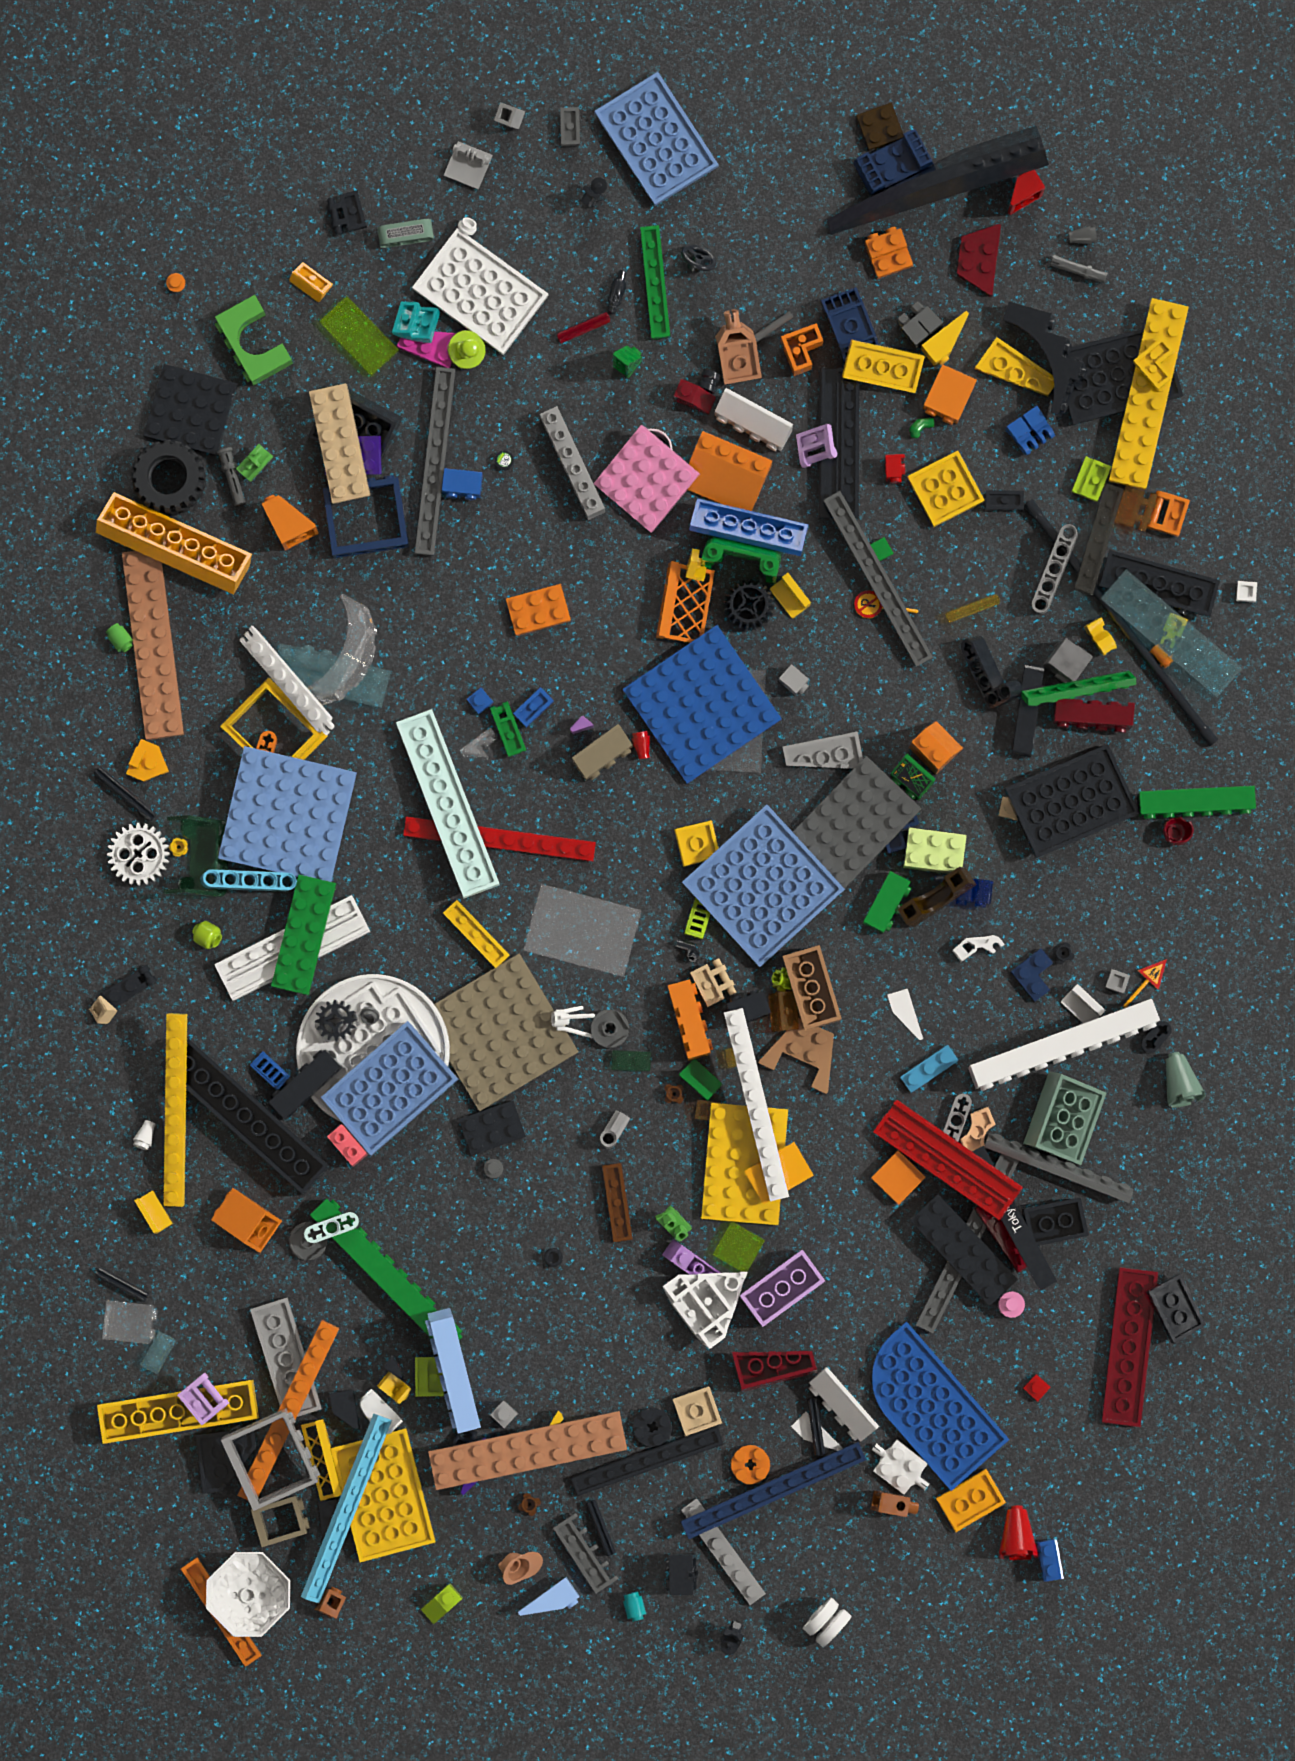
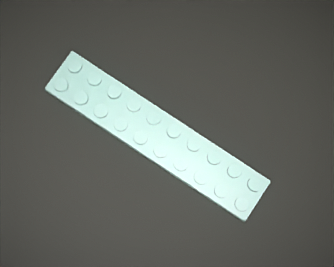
[396,709,500,899]

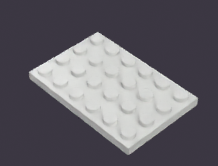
[412,228,549,355]

